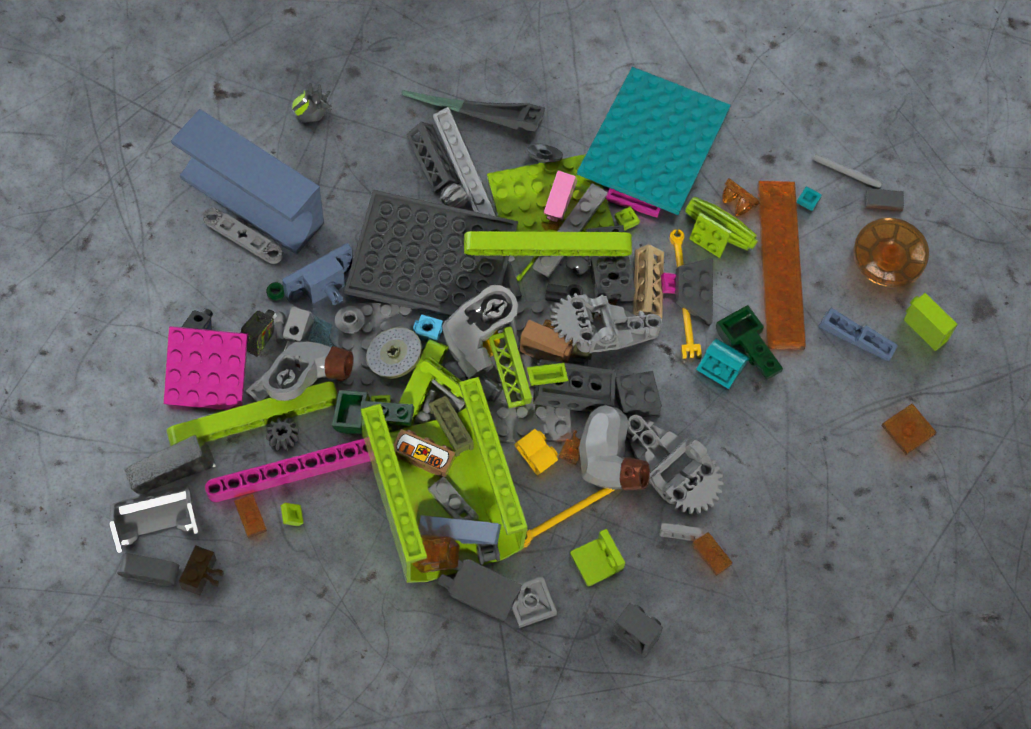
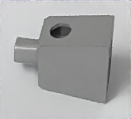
[283,306,315,351]

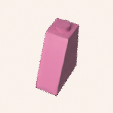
[544,171,578,222]

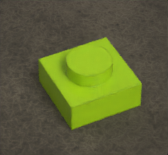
[614,206,640,231]
[281,503,304,526]

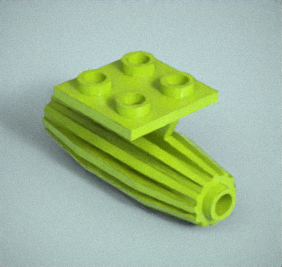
[685,196,758,258]

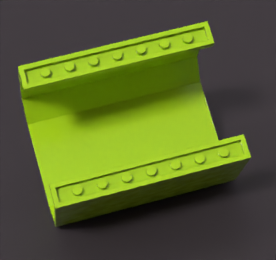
[361,377,528,583]

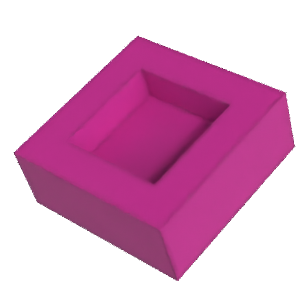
[661,273,676,294]

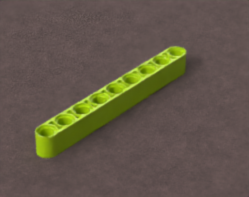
[464,231,632,256]
[166,381,338,450]

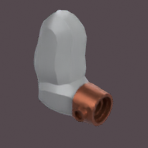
[262,341,354,401]
[579,405,650,491]

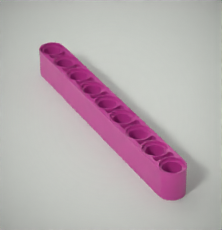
[205,439,370,502]

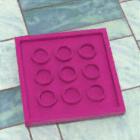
[164,326,248,410]

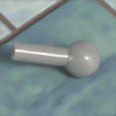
[271,311,286,343]
[416,390,437,424]

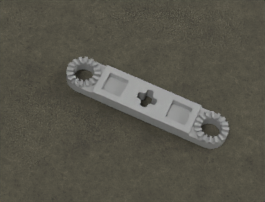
[203,207,283,264]

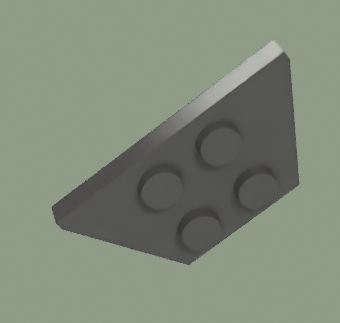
[675,258,713,326]

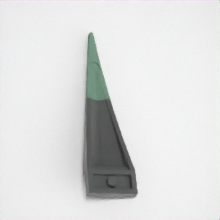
[401,90,545,132]

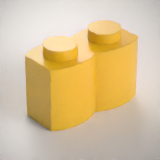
[514,429,558,476]

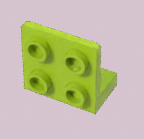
[570,528,625,587]

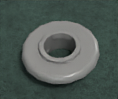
[335,306,365,334]

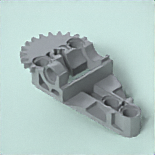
[551,293,662,353]
[626,415,724,514]

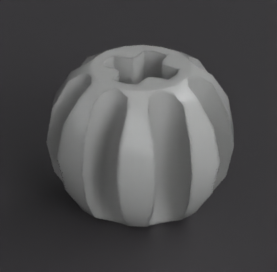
[440,183,468,209]

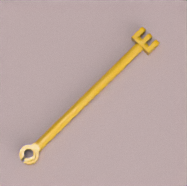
[669,229,702,359]
[524,488,615,547]

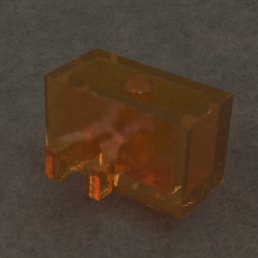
[413,536,460,573]

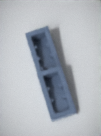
[818,307,898,361]
[418,515,501,544]

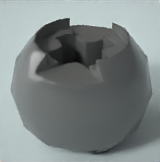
[566,256,589,275]

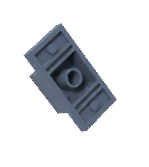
[282,243,353,305]

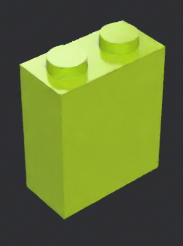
[904,293,958,351]

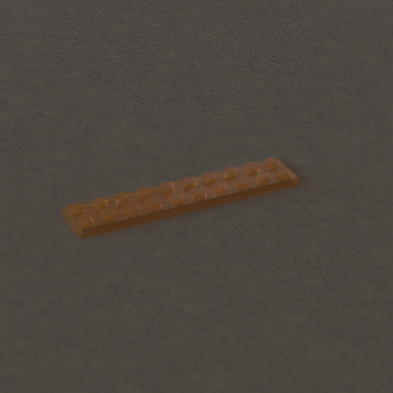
[758,181,806,350]

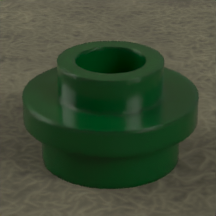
[266,282,285,301]

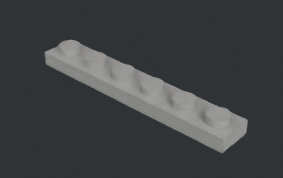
[533,184,608,278]

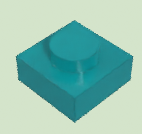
[796,186,822,211]

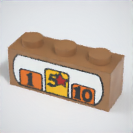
[393,429,455,479]

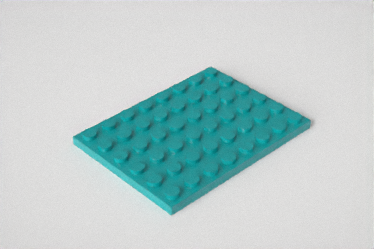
[577,66,731,215]

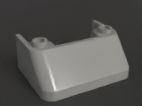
[110,486,198,552]

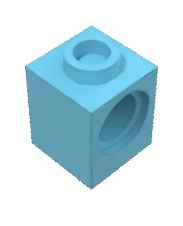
[413,314,443,342]

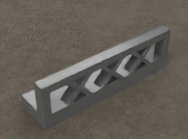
[406,121,460,193]

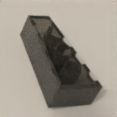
[124,435,216,494]

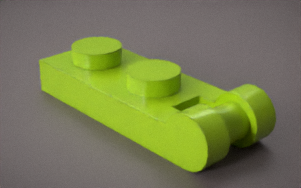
[419,357,463,398]

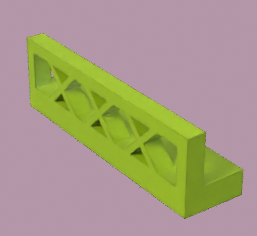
[489,326,532,409]

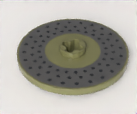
[366,327,422,379]

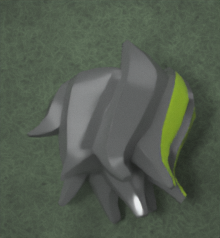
[292,83,332,124]

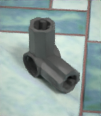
[545,283,583,302]

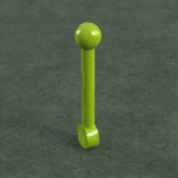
[516,256,539,282]

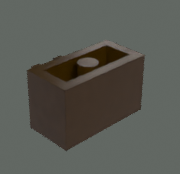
[178,545,224,596]

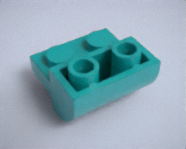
[696,338,749,389]

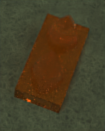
[722,178,760,216]

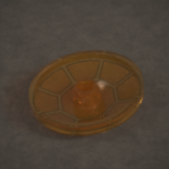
[853,218,929,287]

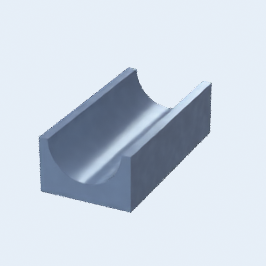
[171,109,324,255]

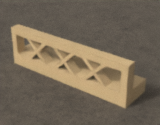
[633,244,664,319]

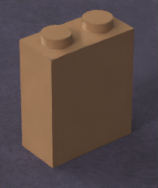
[519,320,573,363]

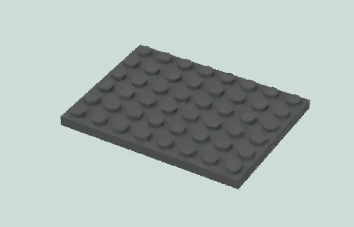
[344,190,518,317]

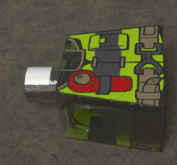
[241,309,277,357]

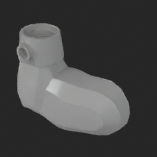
[442,285,518,379]

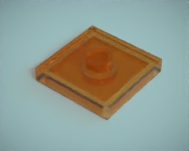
[881,403,937,455]

